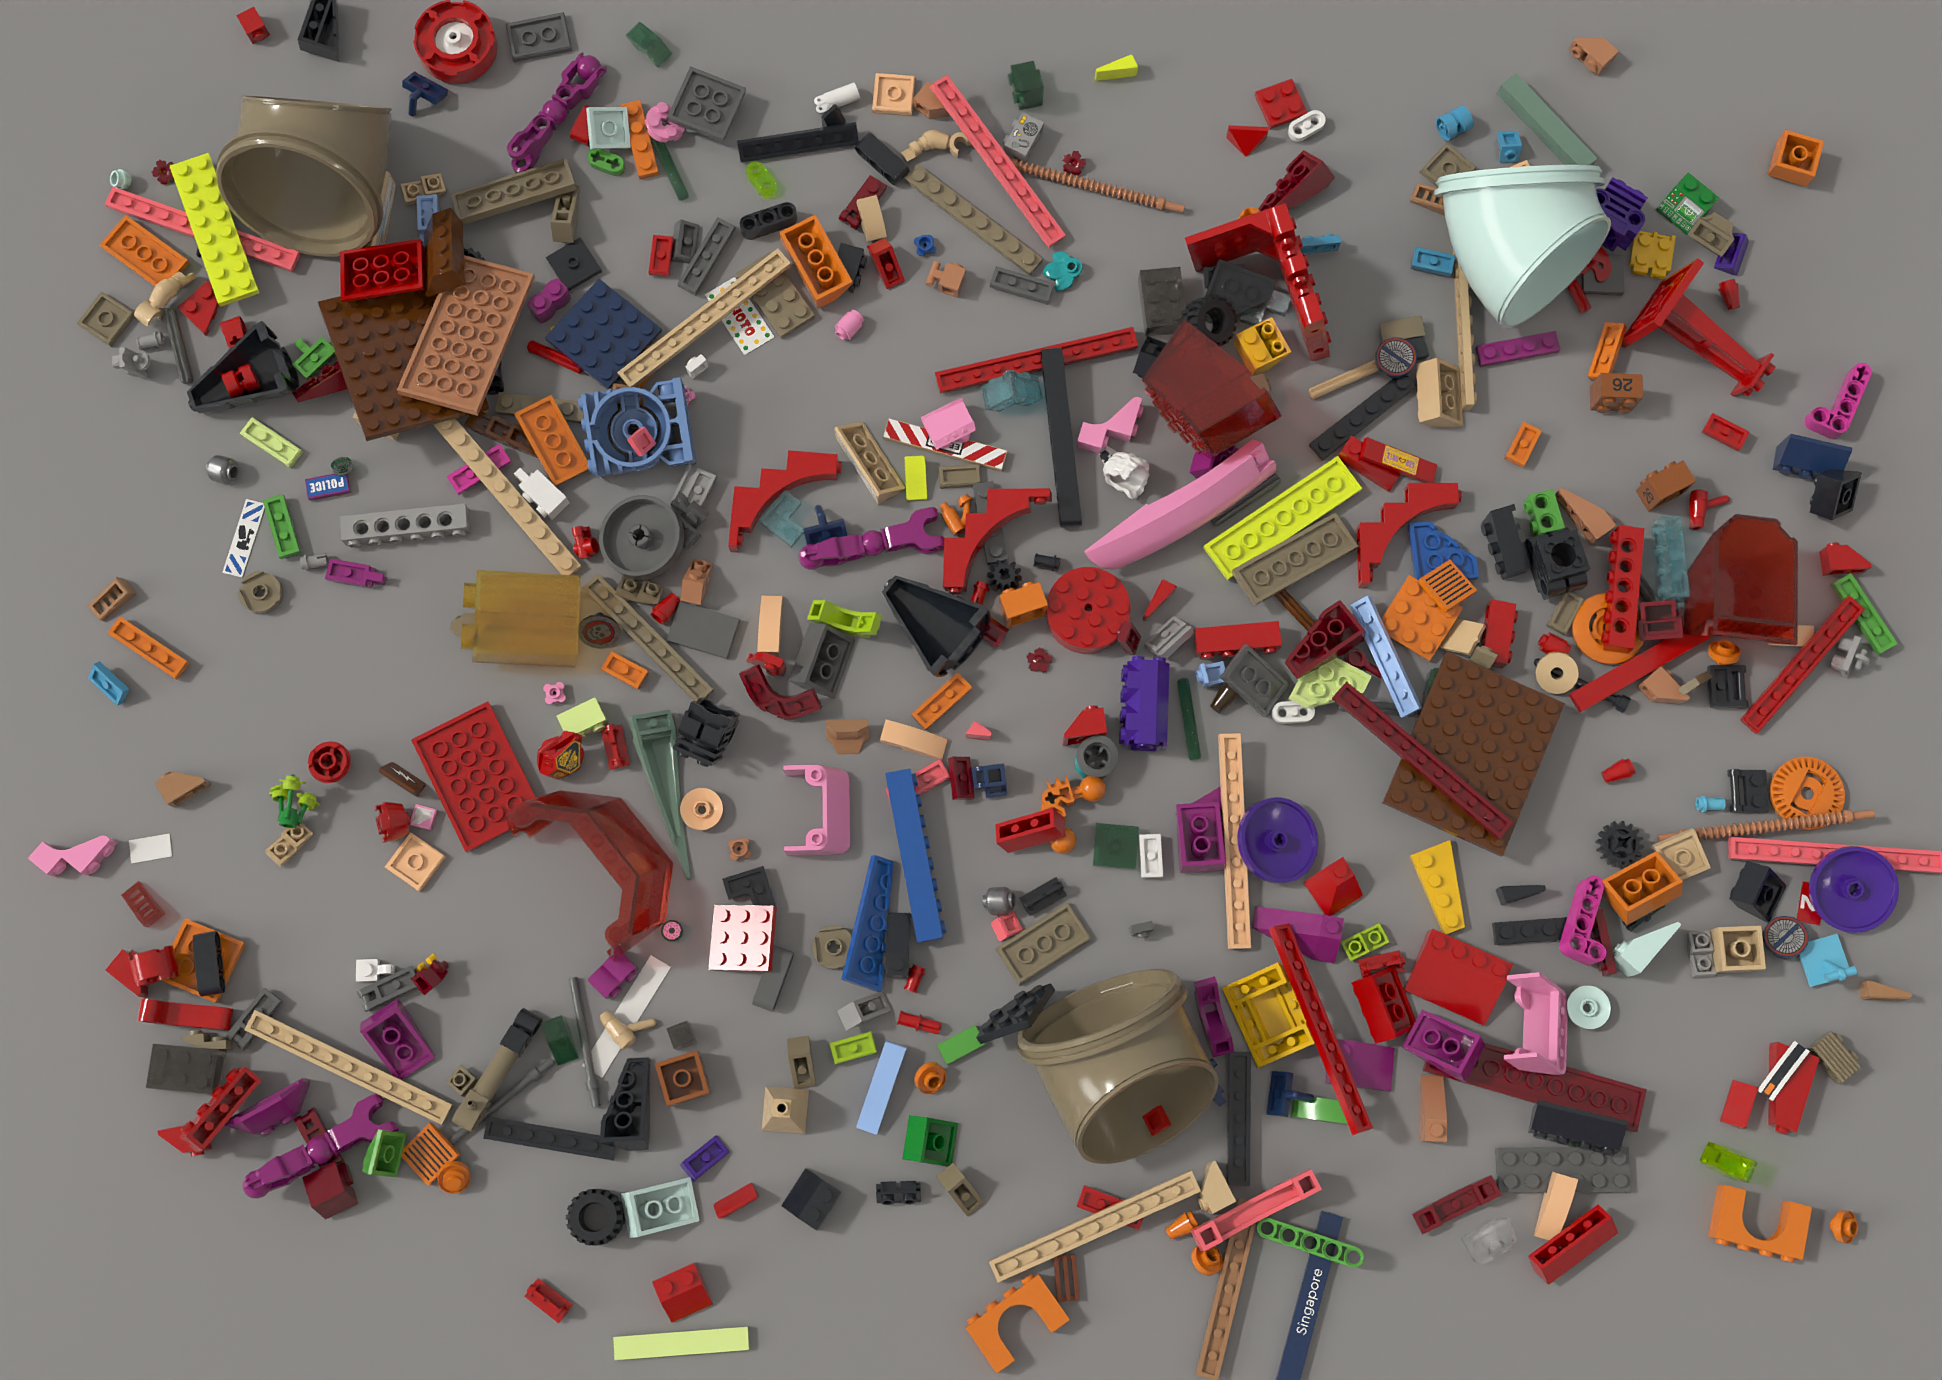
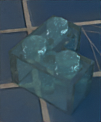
[981,370,1043,412]

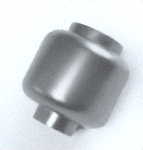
[206,455,239,484]
[982,887,1015,915]

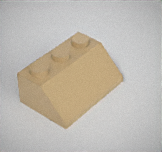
[1416,358,1463,427]

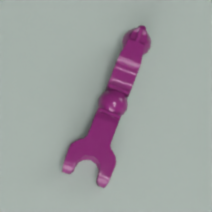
[507,52,607,173]
[798,507,944,570]
[242,1094,399,1199]

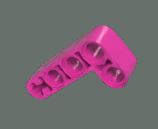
[1804,363,1872,439]
[1559,875,1606,966]

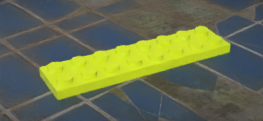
[170,153,260,307]
[1203,456,1362,581]

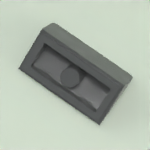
[672,219,699,263]

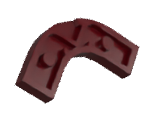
[739,664,822,719]

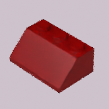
[1351,965,1416,1044]

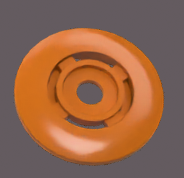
[1572,593,1644,665]
[1770,756,1845,830]

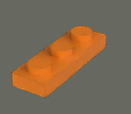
[1588,322,1627,380]
[911,672,972,731]

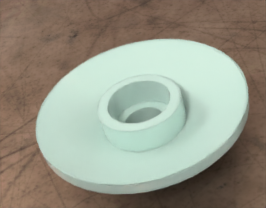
[1567,986,1611,1029]

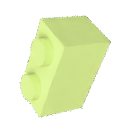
[557,697,609,740]

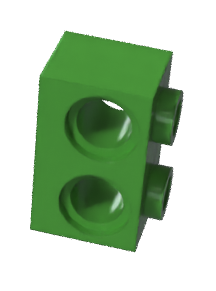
[1523,489,1565,536]

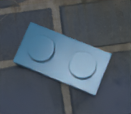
[1300,234,1341,254]
[1411,247,1456,277]
[88,661,129,706]

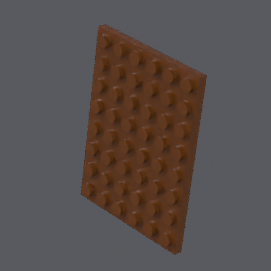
[318,286,489,441]
[1382,651,1565,857]

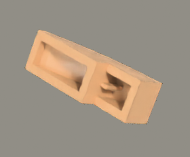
[757,596,783,656]
[880,720,948,760]
[1534,1172,1578,1240]

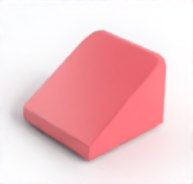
[966,721,992,740]
[991,911,1023,941]

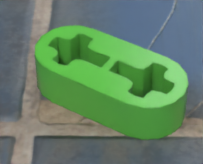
[587,149,625,176]

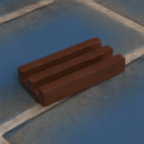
[1053,1254,1080,1302]

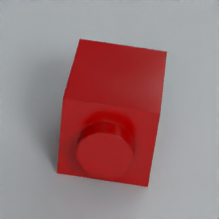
[236,7,270,44]

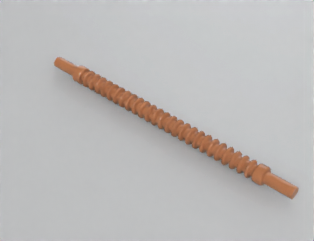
[1010,158,1185,213]
[1657,809,1875,842]

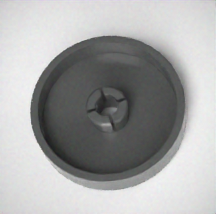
[599,495,684,580]

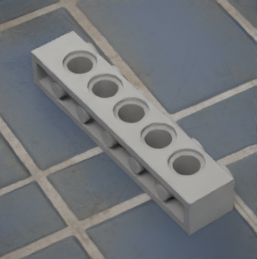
[340,503,471,548]

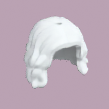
[1103,452,1150,500]

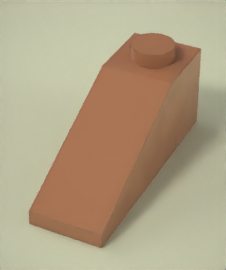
[1555,488,1616,545]
[1420,1075,1447,1143]

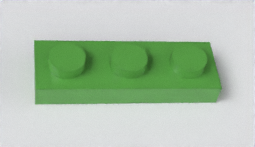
[263,494,301,560]

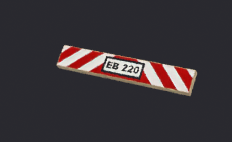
[883,418,1007,472]

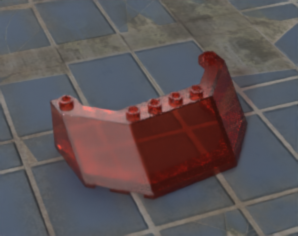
[506,790,673,961]

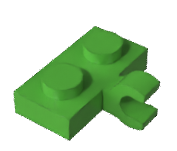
[292,337,336,380]

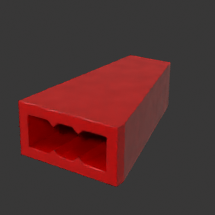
[1768,1042,1819,1135]

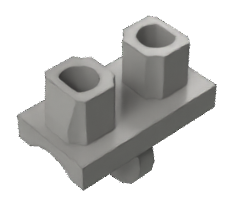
[112,347,151,379]
[1831,636,1870,678]

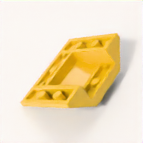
[1222,962,1315,1068]

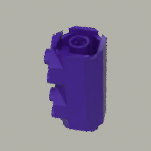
[1119,656,1170,752]

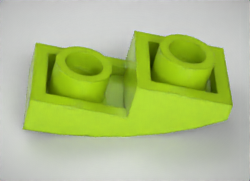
[1341,923,1390,961]

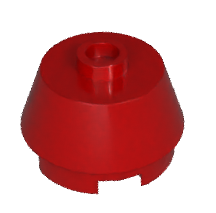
[308,741,351,783]
[374,801,411,843]

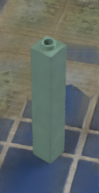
[1497,73,1598,165]

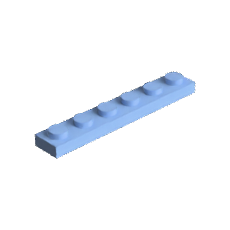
[1350,596,1422,718]

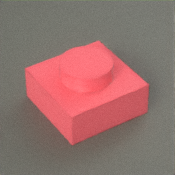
[627,427,656,456]

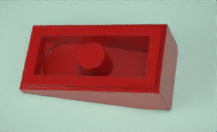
[1142,579,1177,622]

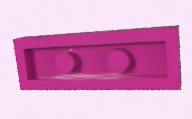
[447,444,511,495]

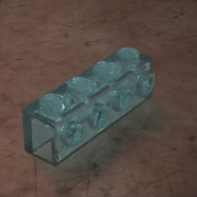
[1651,516,1690,603]

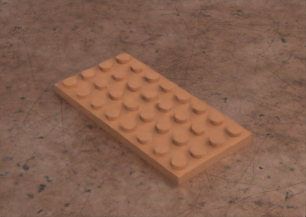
[397,255,535,416]

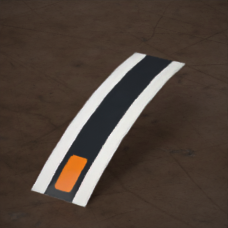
[1758,1041,1810,1101]

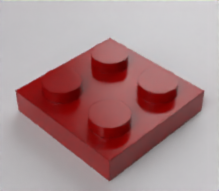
[1255,79,1307,129]

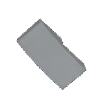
[1687,930,1716,978]

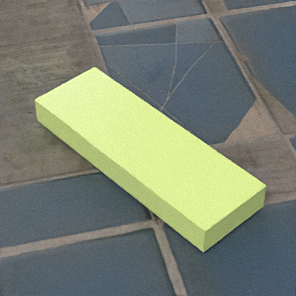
[240,417,303,468]

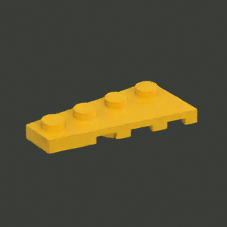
[1410,840,1465,935]

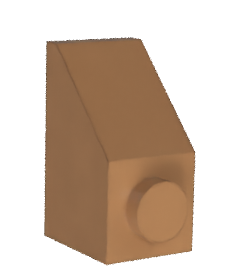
[155,771,211,807]

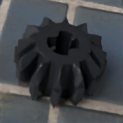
[987,559,1022,594]

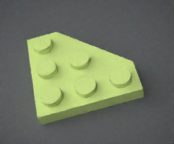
[1289,658,1372,709]

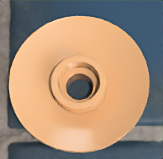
[680,788,723,830]

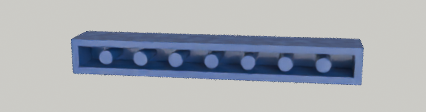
[885,768,946,944]

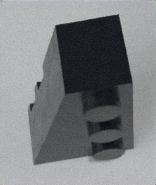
[297,0,339,62]
[1481,504,1531,580]

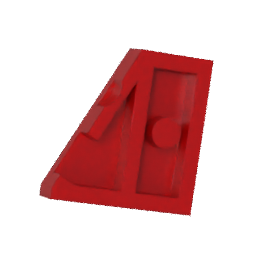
[177,280,219,336]

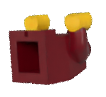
[411,953,449,995]

